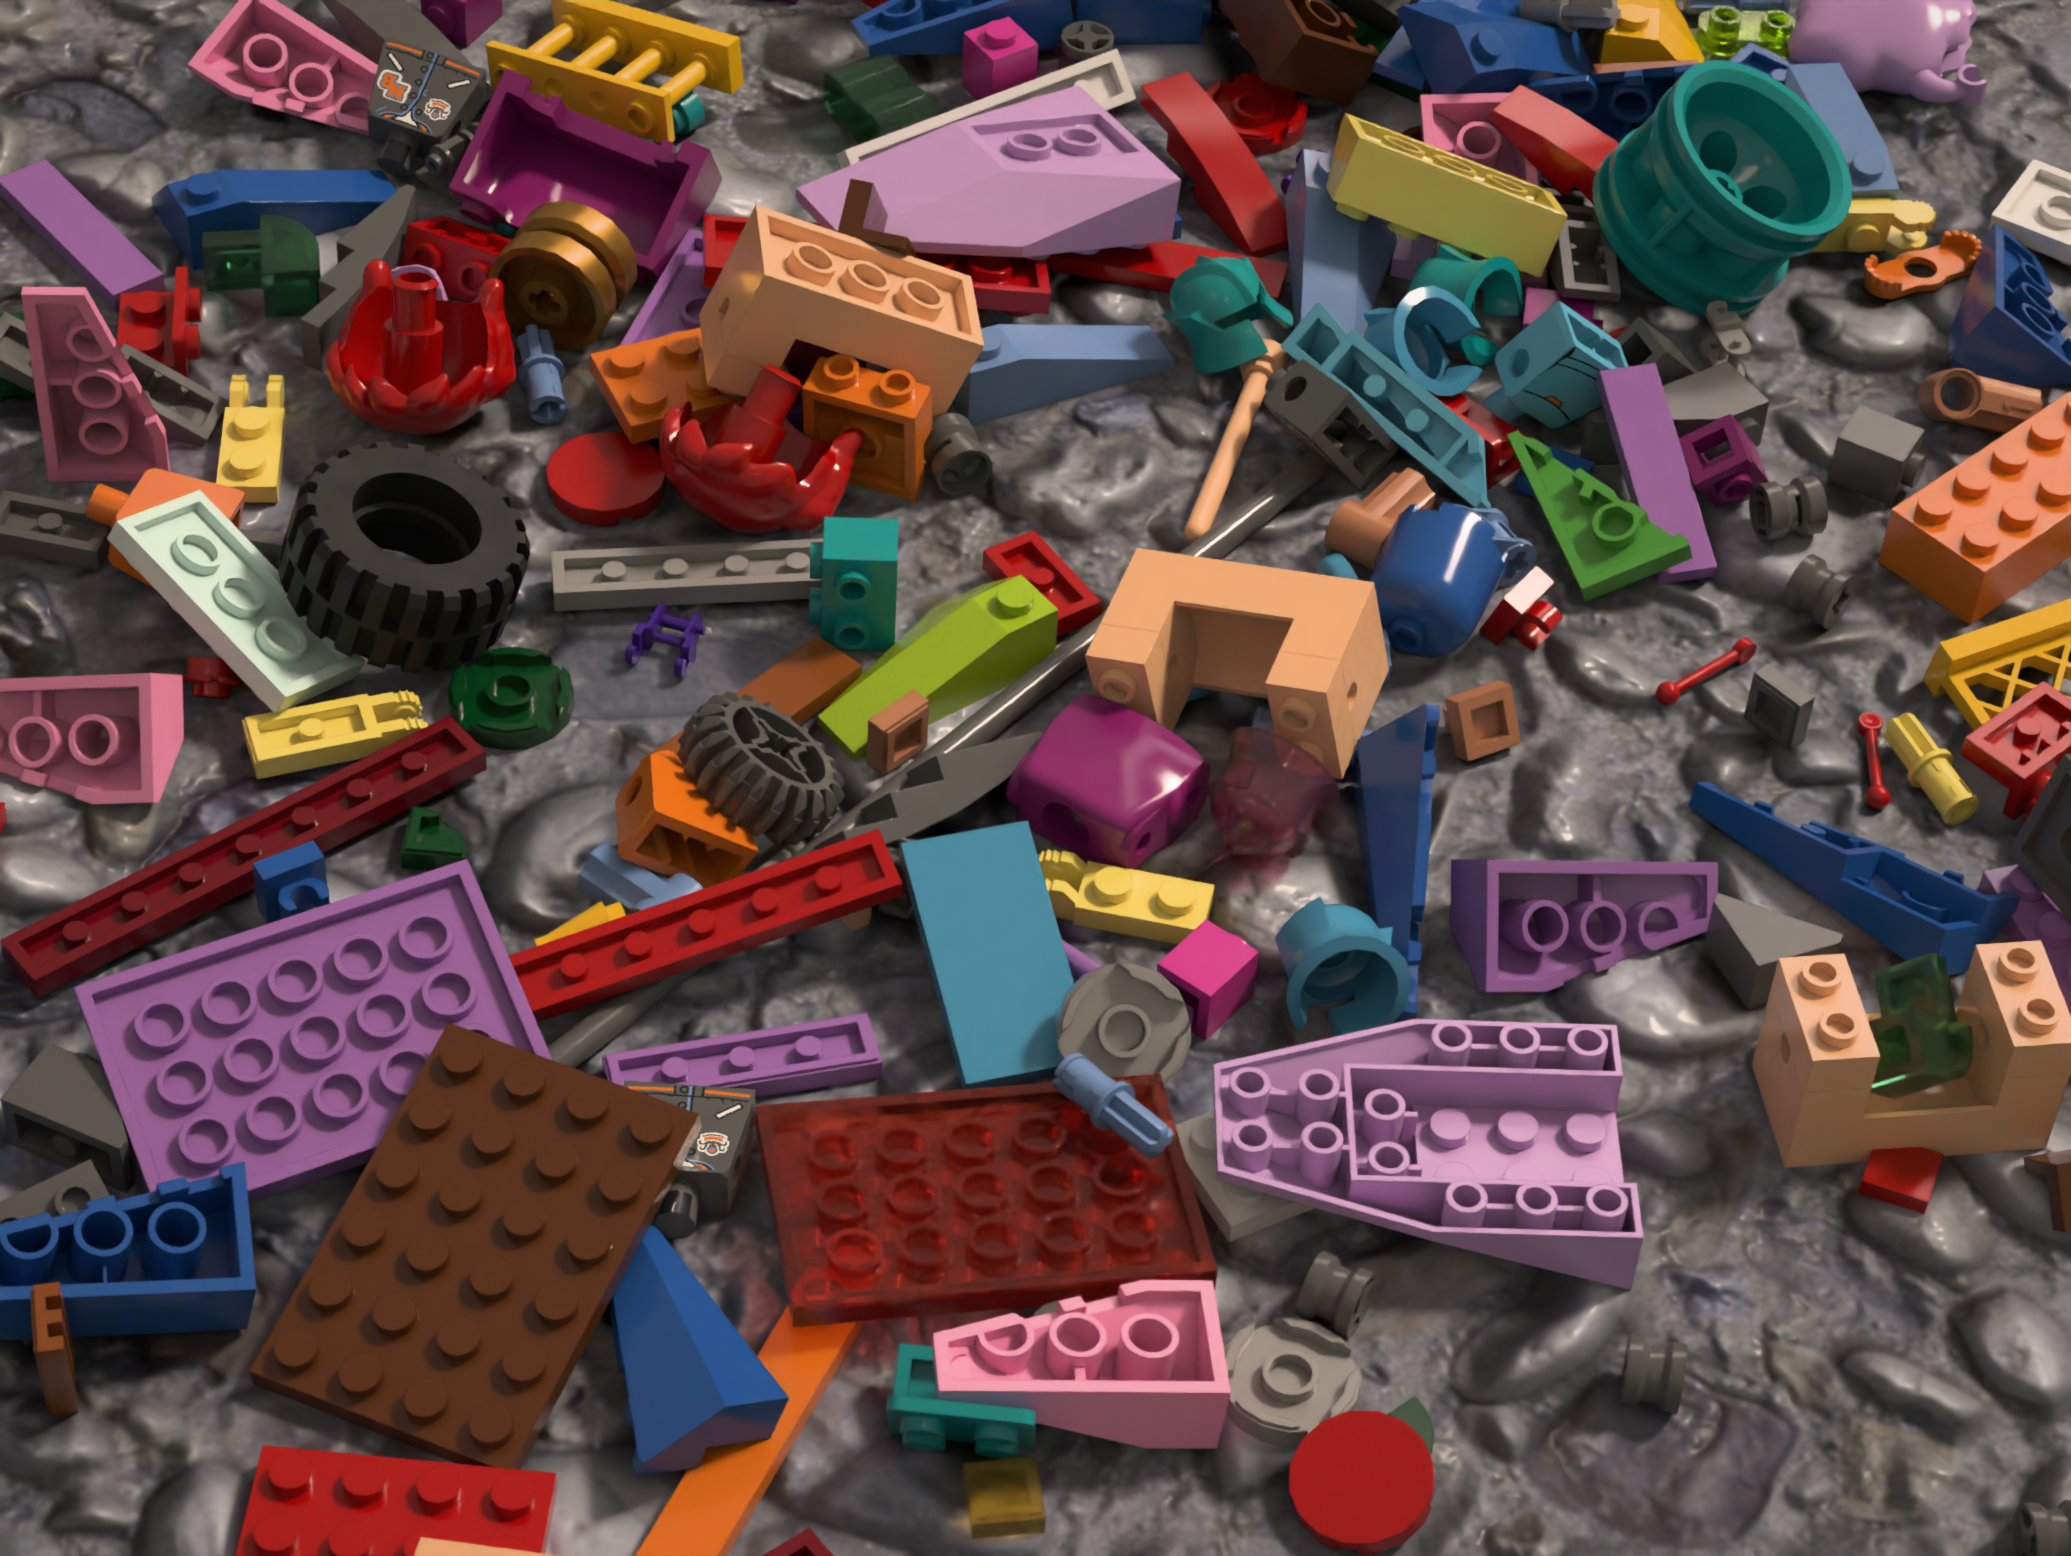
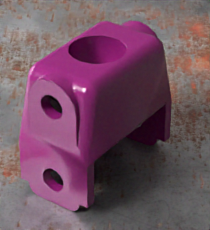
[1006,693,1210,869]

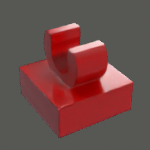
[1479,566,1563,651]

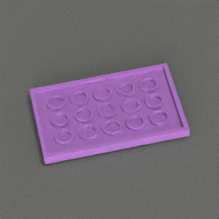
[74,859,553,1203]

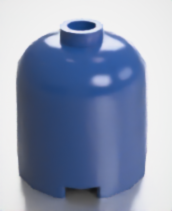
[1369,502,1509,658]

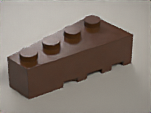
[1218,0,1380,107]

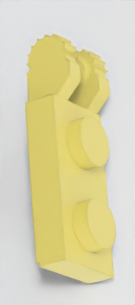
[1808,197,1936,257]
[216,375,287,503]
[242,690,428,779]
[1037,849,1215,944]

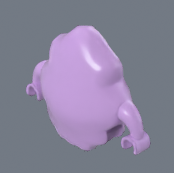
[1787,0,1988,107]

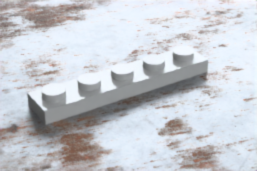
[551,538,823,611]

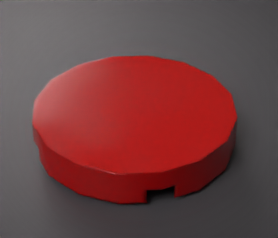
[1205,73,1308,155]
[546,431,666,527]
[1289,1411,1436,1554]

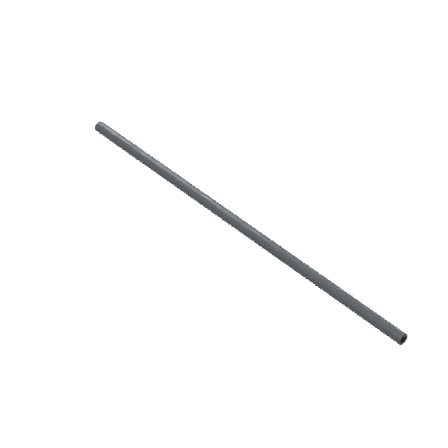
[548,451,1328,1068]

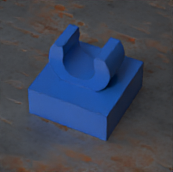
[252,840,330,924]

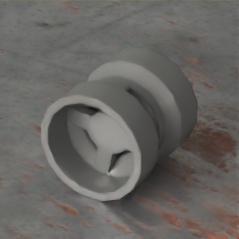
[924,413,992,496]
[1749,476,1828,542]

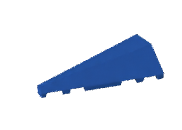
[1351,704,1440,1023]
[1688,782,2021,978]
[608,1222,789,1476]

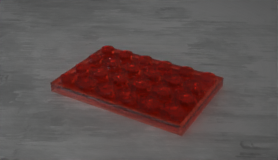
[755,1074,1217,1328]

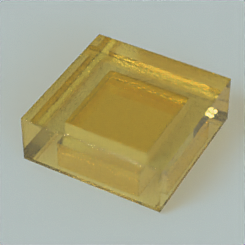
[962,1457,1046,1539]

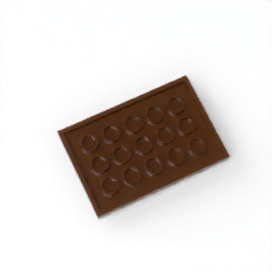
[249,1023,702,1470]

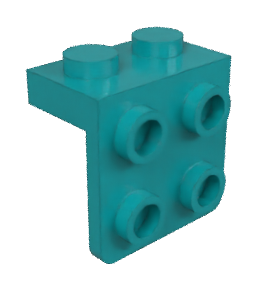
[886,1343,1037,1458]

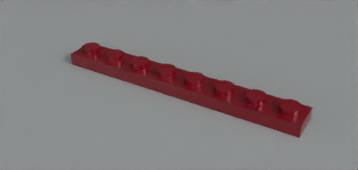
[0,715,487,998]

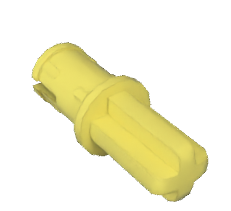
[1885,713,1980,825]

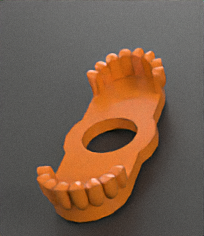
[1863,230,1982,299]

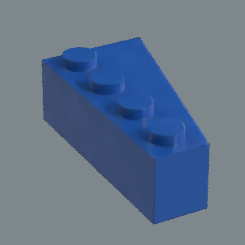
[0,1161,256,1340]

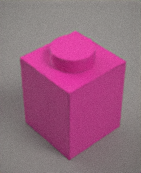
[961,16,1038,100]
[1157,919,1259,1041]

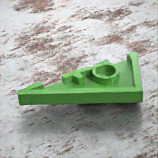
[1507,430,1693,602]

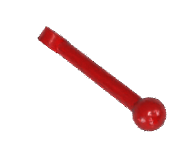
[1655,637,1757,705]
[1857,712,1891,810]

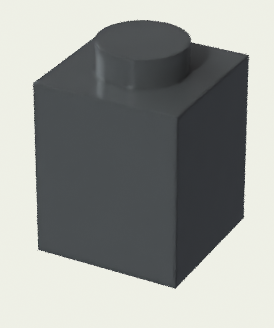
[1827,405,1927,506]

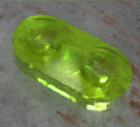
[1695,5,1796,59]

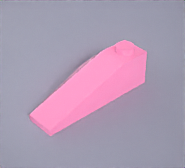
[0,673,184,804]

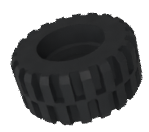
[278,442,530,673]

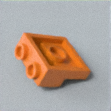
[802,354,932,502]

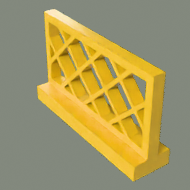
[1922,598,2071,731]

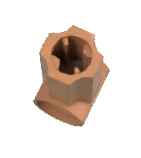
[1917,368,2043,434]
[1324,467,1435,571]

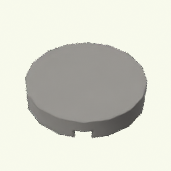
[1055,963,1191,1096]
[1224,1317,1362,1448]

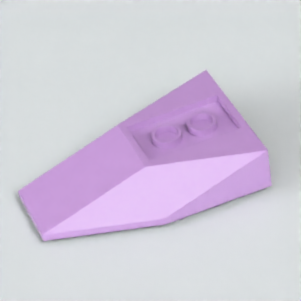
[795,85,1181,260]
[1212,1019,1643,1290]

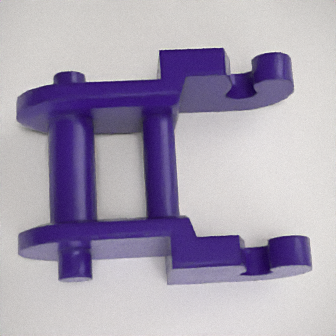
[625,604,706,678]

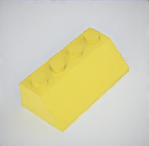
[1326,113,1568,279]

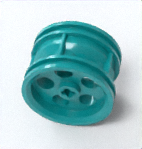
[1592,60,1852,317]

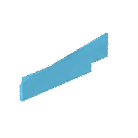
[1280,302,1491,509]

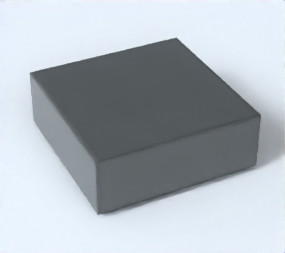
[1744,663,1815,751]

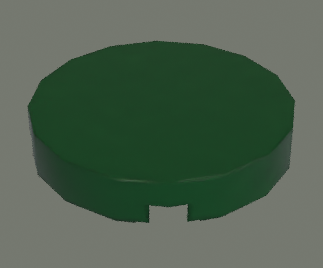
[448,647,574,750]

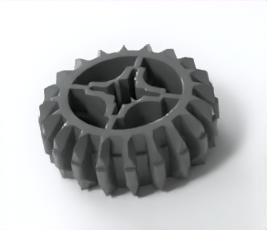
[677,691,845,846]

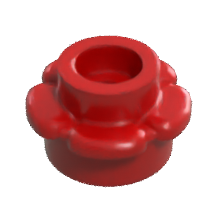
[182,657,243,699]

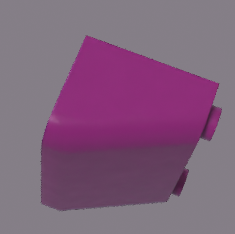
[448,68,722,287]

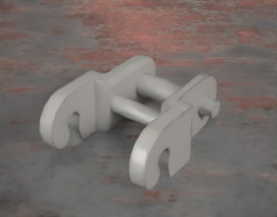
[1698,301,1751,377]

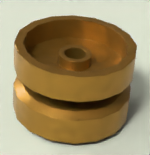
[489,200,637,351]

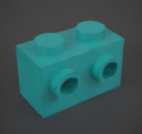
[809,517,899,652]

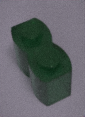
[823,53,940,145]

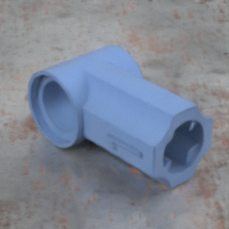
[579,842,703,915]

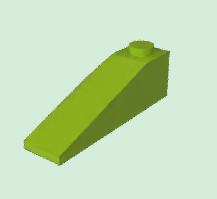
[817,574,1058,762]

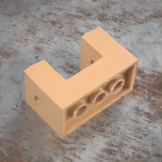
[699,205,984,419]
[1085,548,1389,779]
[1752,940,2071,1168]

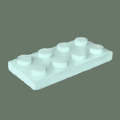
[107,490,366,714]

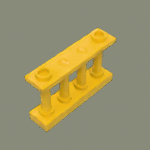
[485,0,744,143]

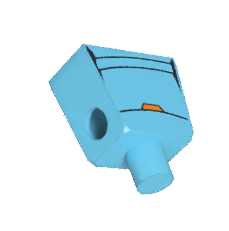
[1485,301,1628,429]

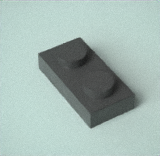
[0,490,112,570]

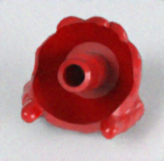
[325,259,516,435]
[659,364,866,535]

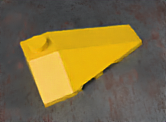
[1598,0,1705,64]

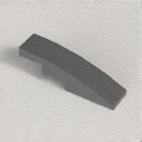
[321,0,495,116]
[300,184,418,373]
[1545,188,1621,303]
[0,311,229,447]
[814,731,1043,850]

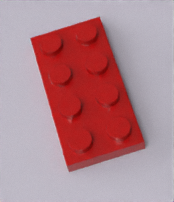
[235,1445,557,1556]

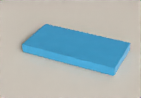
[898,820,1074,1093]

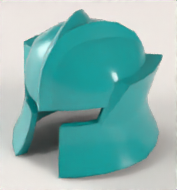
[1401,244,1523,366]
[1162,255,1293,374]

